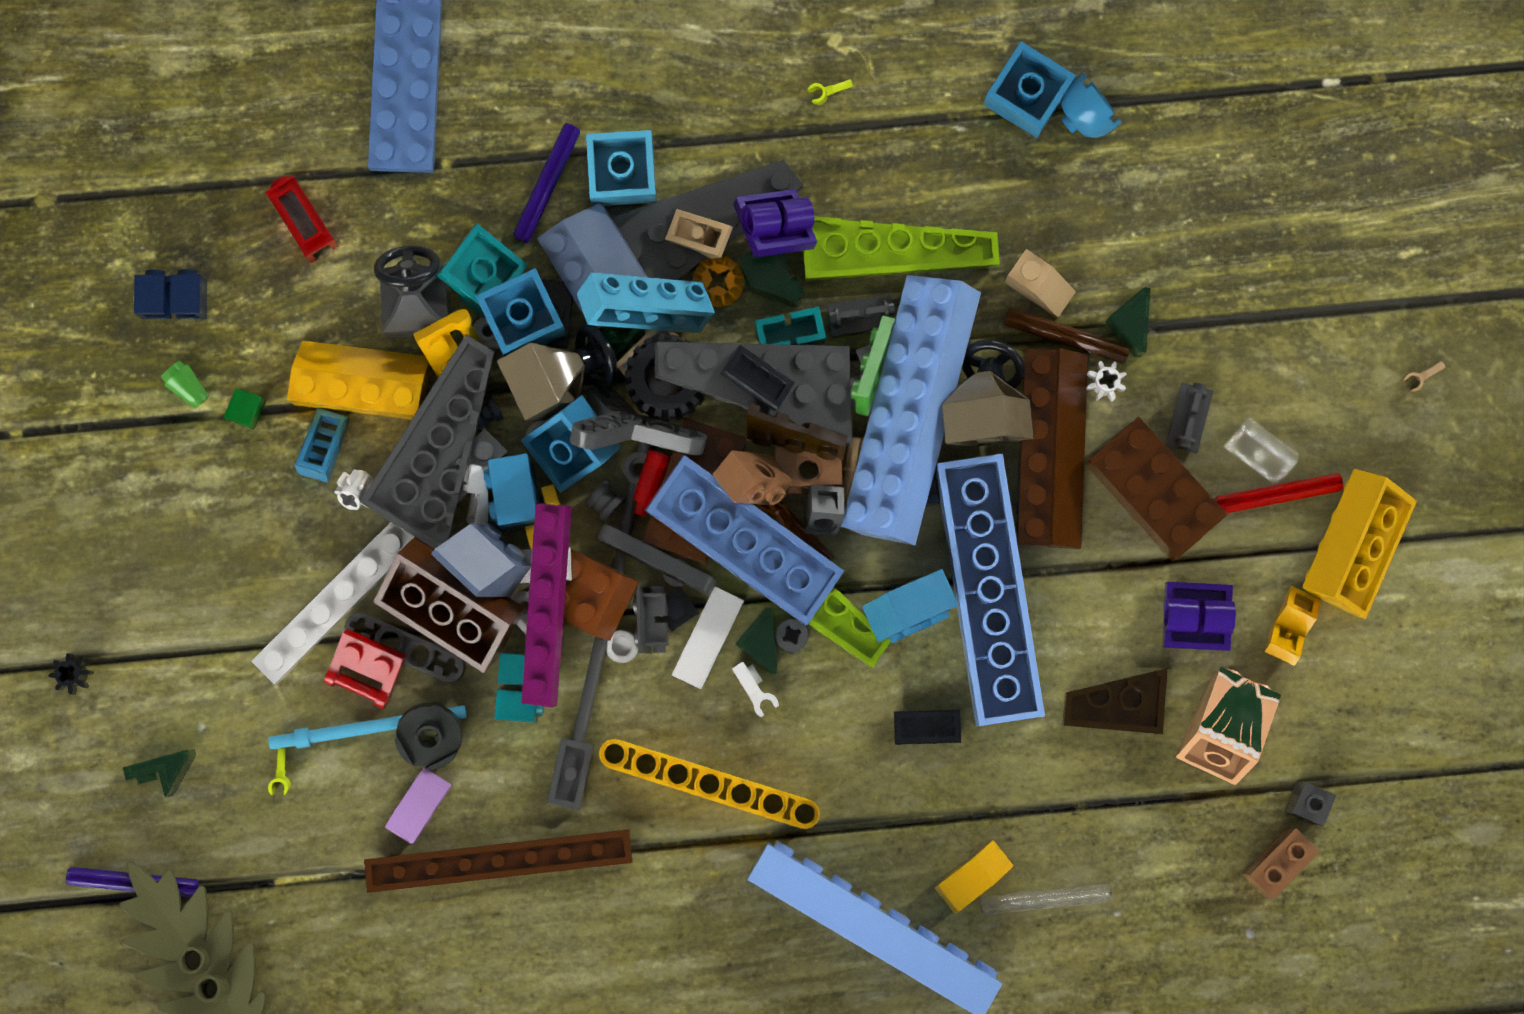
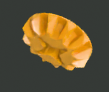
[693,256,744,307]

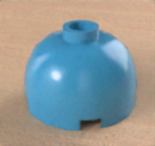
[1061,72,1123,138]

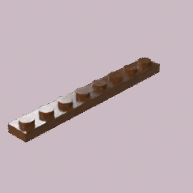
[364,829,633,893]

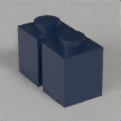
[134,269,207,319]

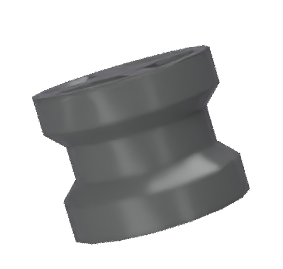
[585,481,626,522]
[775,619,808,653]

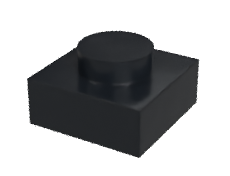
[661,586,699,632]

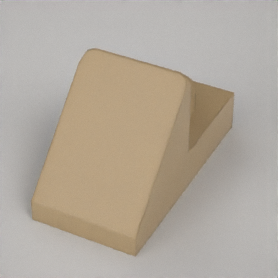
[665,209,733,259]

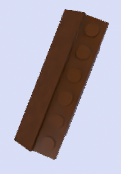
[1016,348,1088,549]

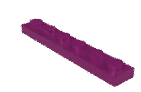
[521,503,572,707]

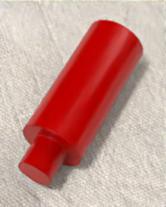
[632,450,671,517]

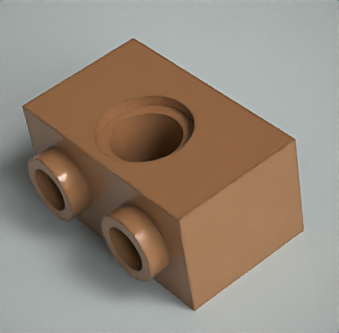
[775,447,842,495]
[712,451,793,506]
[1242,826,1320,900]

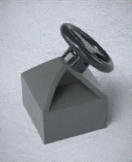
[374,246,453,339]

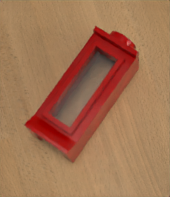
[265,175,339,263]

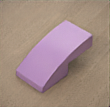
[385,767,451,845]

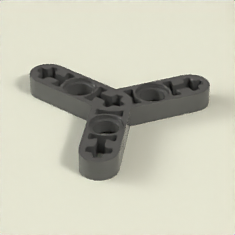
[569,385,707,455]

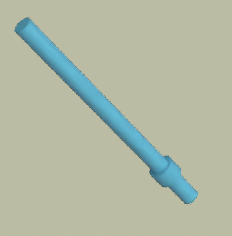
[268,705,467,750]

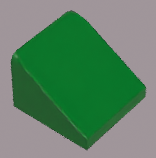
[223,388,266,430]

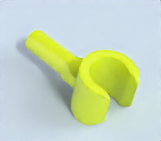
[808,79,853,105]
[268,748,291,795]

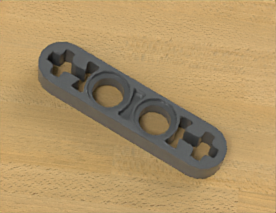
[596,524,717,596]
[344,612,466,682]

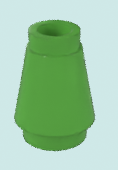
[161,360,209,409]

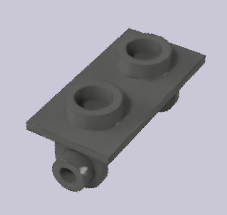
[827,295,895,337]
[1165,382,1213,453]
[633,586,669,654]

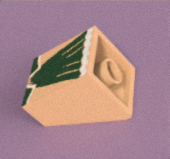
[1175,667,1281,785]

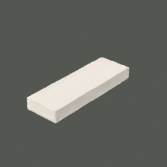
[672,587,744,689]

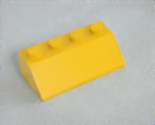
[287,340,431,420]
[1302,469,1417,619]

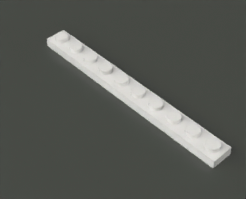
[251,428,509,685]

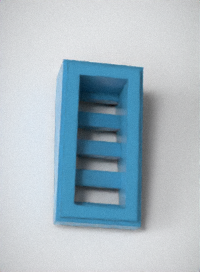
[295,408,349,483]

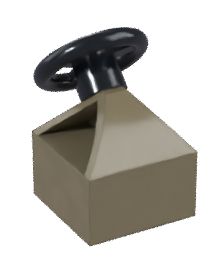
[497,325,617,421]
[942,340,1034,447]

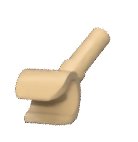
[1402,361,1445,392]

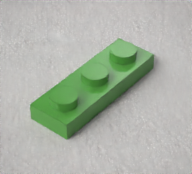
[851,316,895,416]

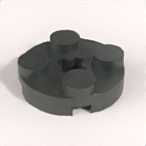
[395,701,462,770]

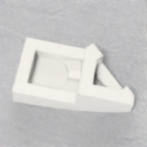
[462,464,489,524]

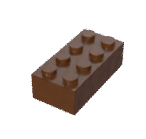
[1085,416,1228,561]
[642,417,747,565]
[373,537,525,673]

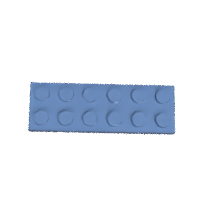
[368,0,443,173]
[645,455,844,625]

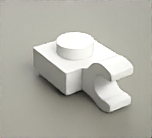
[732,662,779,717]

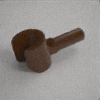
[753,504,791,528]

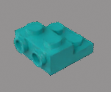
[436,224,528,319]

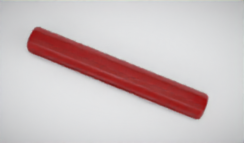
[1214,473,1343,513]

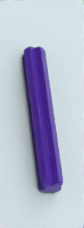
[513,123,580,243]
[66,867,199,898]

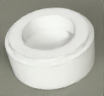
[606,630,638,663]

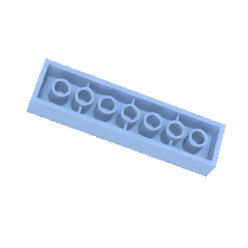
[841,275,981,545]
[935,454,1045,727]
[747,840,1003,1014]

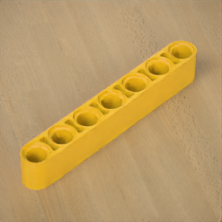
[599,739,820,829]

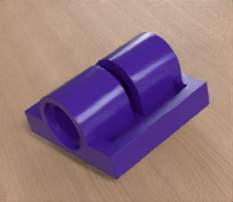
[733,189,818,258]
[1163,581,1236,651]

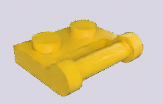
[413,309,482,378]

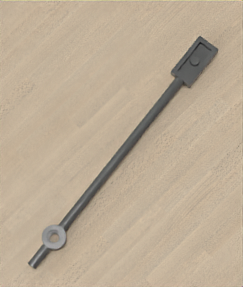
[547,442,651,810]

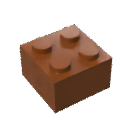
[563,549,639,641]

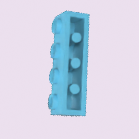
[577,272,715,333]

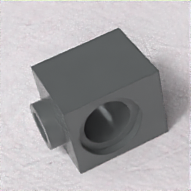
[804,484,845,536]
[1284,781,1336,826]

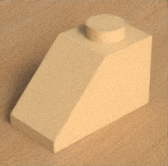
[1004,249,1076,319]

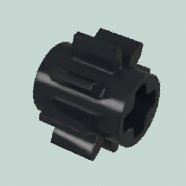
[48,653,94,695]

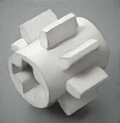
[1086,361,1127,402]
[334,469,373,510]

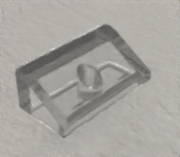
[1224,417,1299,485]

